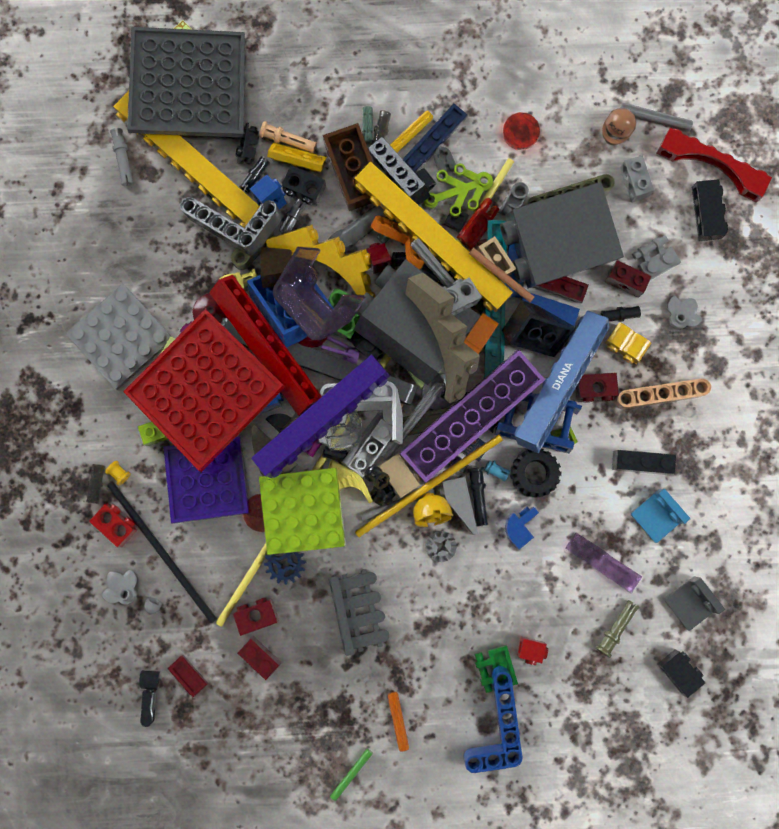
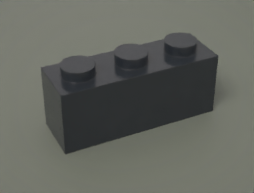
[692,179,728,241]
[612,450,676,475]

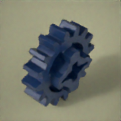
[264,552,307,585]

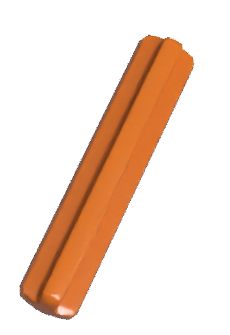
[388,692,409,752]

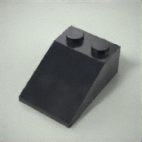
[502,300,575,357]

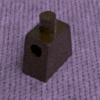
[261,247,304,288]

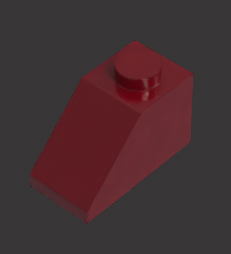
[366,243,391,274]

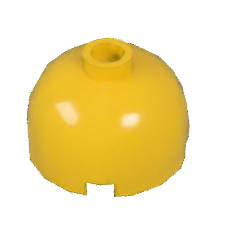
[413,493,453,527]

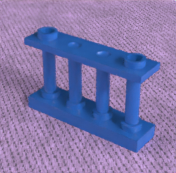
[494,393,582,454]

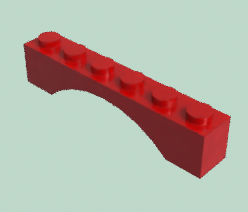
[656,128,772,203]

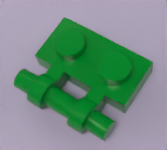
[475,645,518,693]

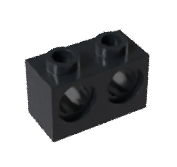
[281,165,326,205]

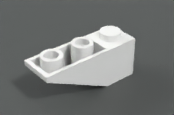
[348,419,392,477]

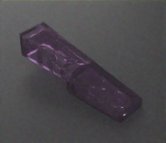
[565,533,642,594]

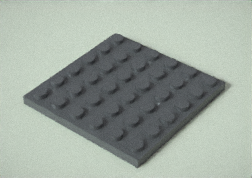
[127,27,245,137]

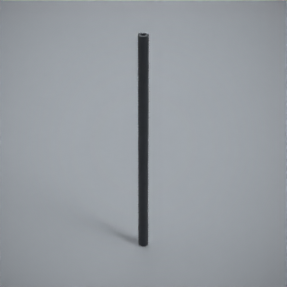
[107,481,217,624]

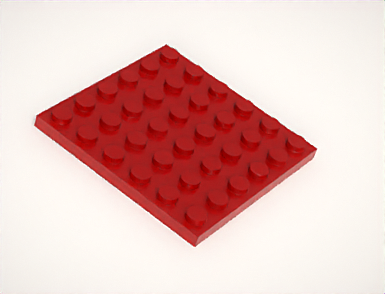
[123,309,285,472]

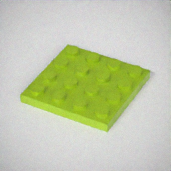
[259,468,346,555]

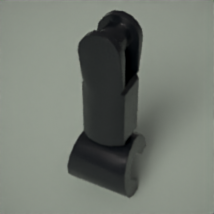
[139,670,160,727]

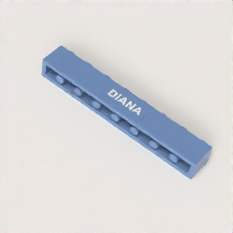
[515,310,609,453]

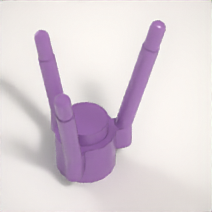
[321,335,360,364]

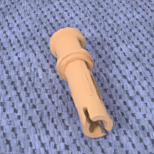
[259,121,317,153]

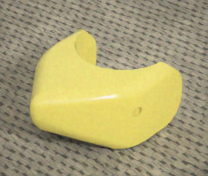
[328,460,373,504]

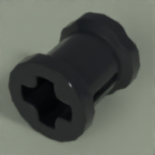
[365,465,390,489]

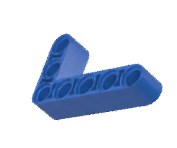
[463,666,523,773]

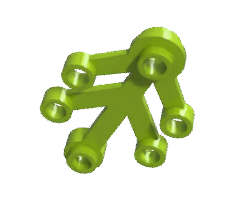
[423,163,493,217]

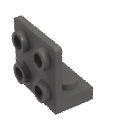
[665,576,726,631]

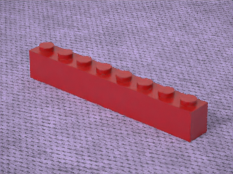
[209,275,322,416]

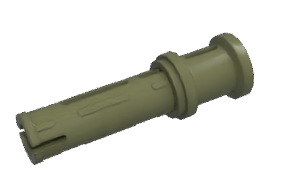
[595,600,639,658]

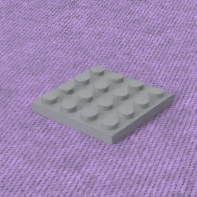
[66,283,172,390]

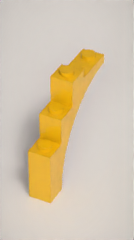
[266,224,376,299]

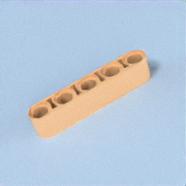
[614,378,711,409]

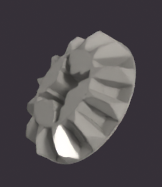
[426,531,457,562]

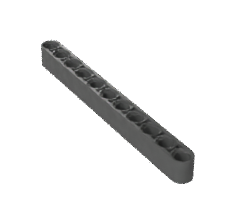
[221,318,418,405]

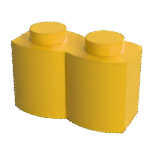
[605,322,651,364]

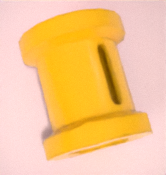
[105,460,131,486]

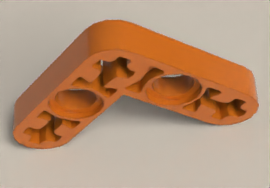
[371,216,425,269]

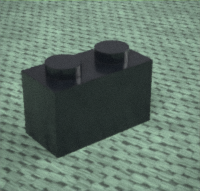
[657,649,705,698]

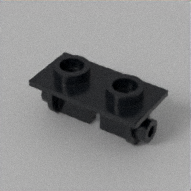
[235,122,259,165]

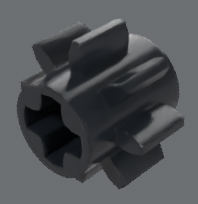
[370,484,396,506]

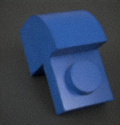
[505,506,539,550]

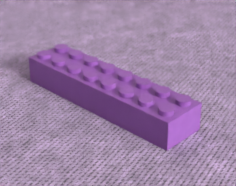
[400,349,545,482]

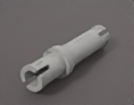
[110,128,134,186]

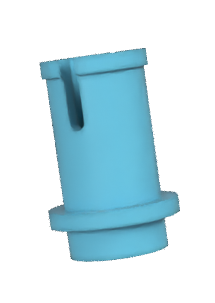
[484,460,510,482]

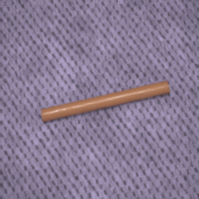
[469,248,535,303]

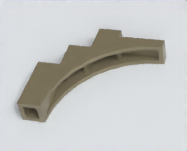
[405,273,480,403]

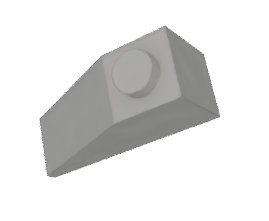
[439,477,478,535]

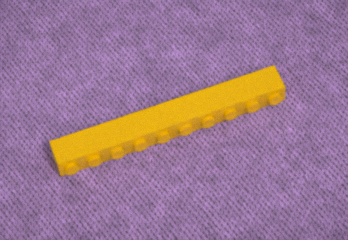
[113,90,260,228]
[355,161,513,312]

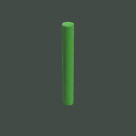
[330,748,373,801]

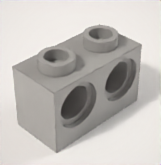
[620,155,654,203]
[442,277,482,315]

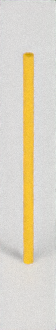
[355,434,503,538]

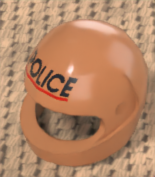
[602,108,636,145]

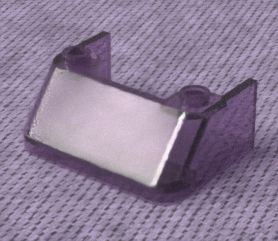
[273,247,366,340]

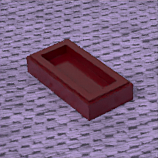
[167,655,209,698]

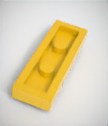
[267,142,327,172]

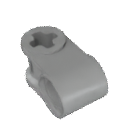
[498,182,529,214]

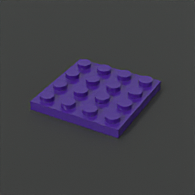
[163,436,249,524]

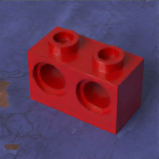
[89,504,138,548]

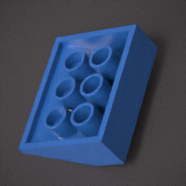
[247,258,335,348]

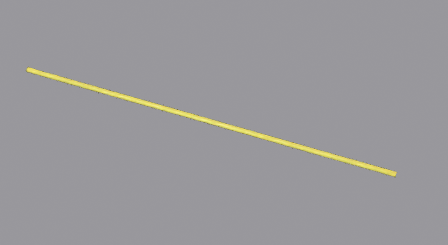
[216,158,514,627]

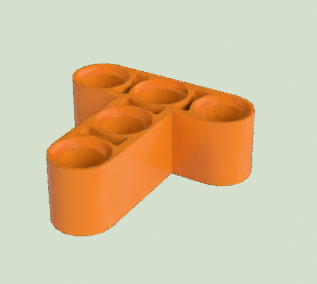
[464,313,499,354]

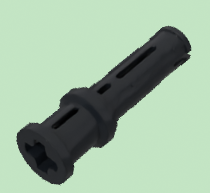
[467,467,488,526]

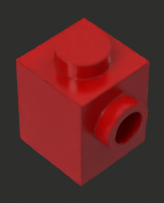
[517,636,548,665]

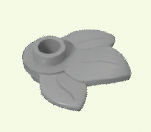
[667,296,702,329]
[102,570,137,605]

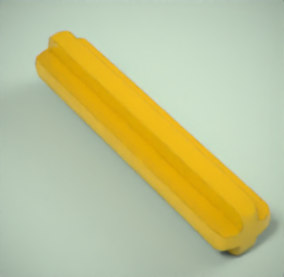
[390,110,433,153]

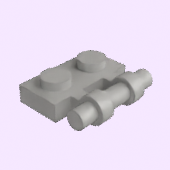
[632,235,681,280]

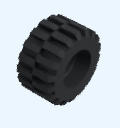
[510,449,562,498]

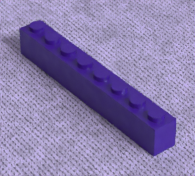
[251,354,390,478]

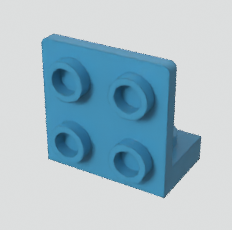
[631,489,691,543]

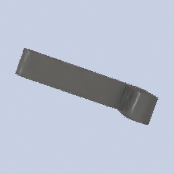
[180,197,282,255]

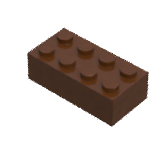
[323,123,373,211]

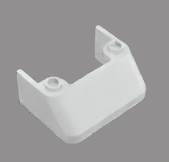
[319,381,403,446]

